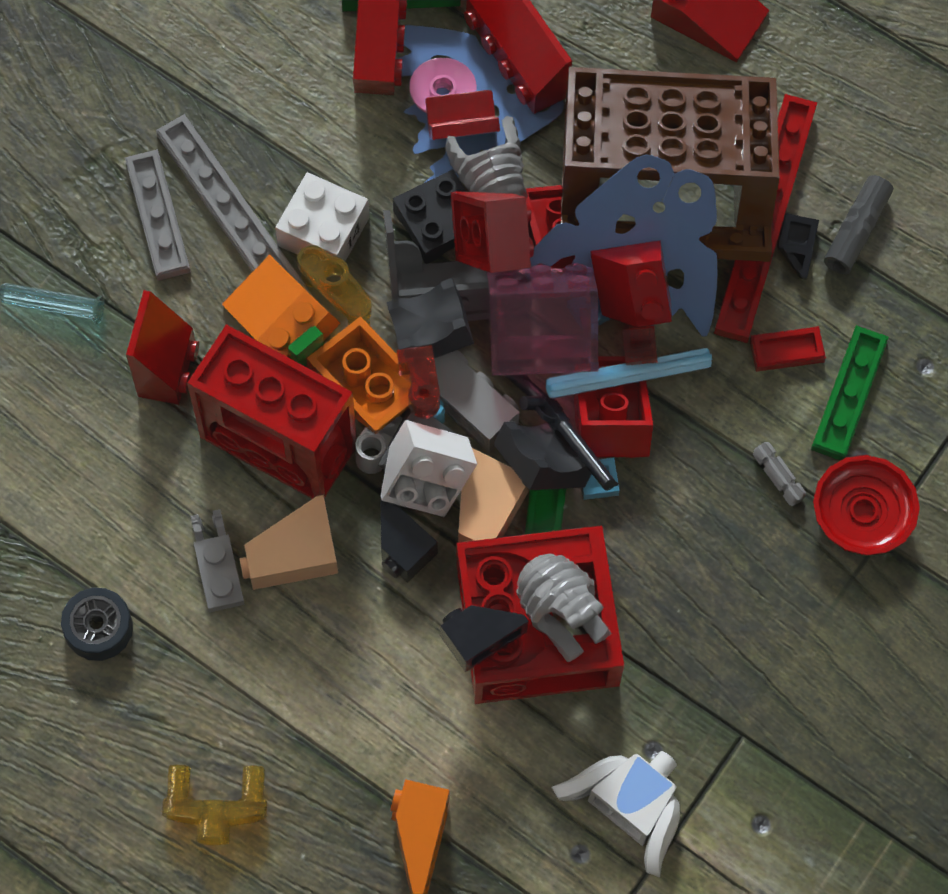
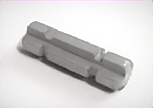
[753,442,806,506]

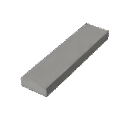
[125,149,191,281]

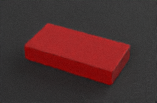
[750,326,826,372]

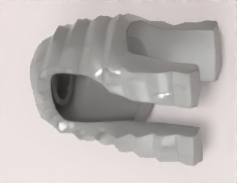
[445,116,528,200]
[516,554,612,662]

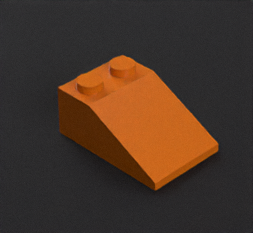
[222,254,340,358]
[306,316,430,434]
[391,779,450,894]

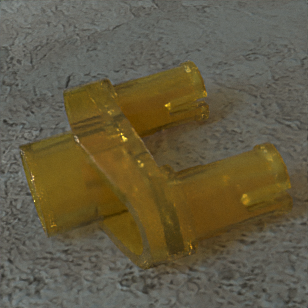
[297,245,372,325]
[162,765,267,846]

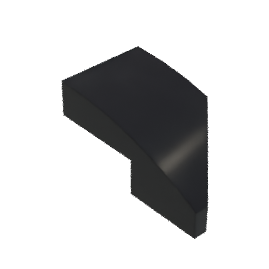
[778,213,819,280]

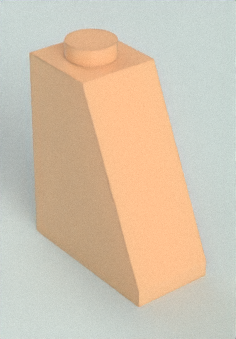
[458,448,529,543]
[240,495,338,590]

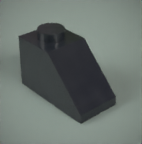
[381,500,438,583]
[440,605,528,672]

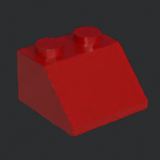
[591,240,672,327]

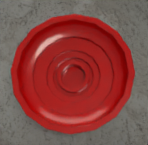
[813,455,920,556]

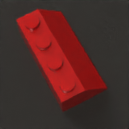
[464,0,572,114]

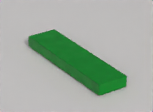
[811,325,889,461]

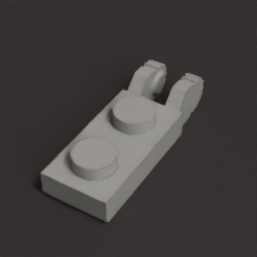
[191,509,245,613]

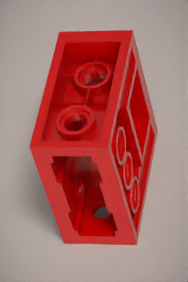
[187,324,357,499]
[456,525,624,704]

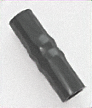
[823,175,894,274]

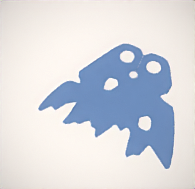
[398,25,564,183]
[523,155,718,337]

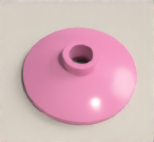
[409,58,477,113]

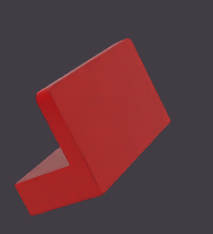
[425,90,500,140]

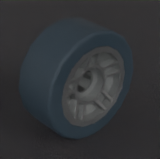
[61,588,133,661]

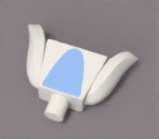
[551,751,680,877]

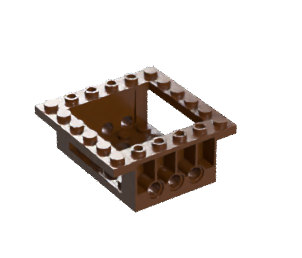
[561,67,780,262]

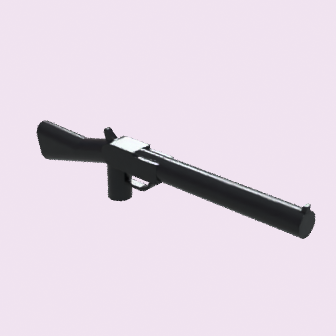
[499,358,619,491]

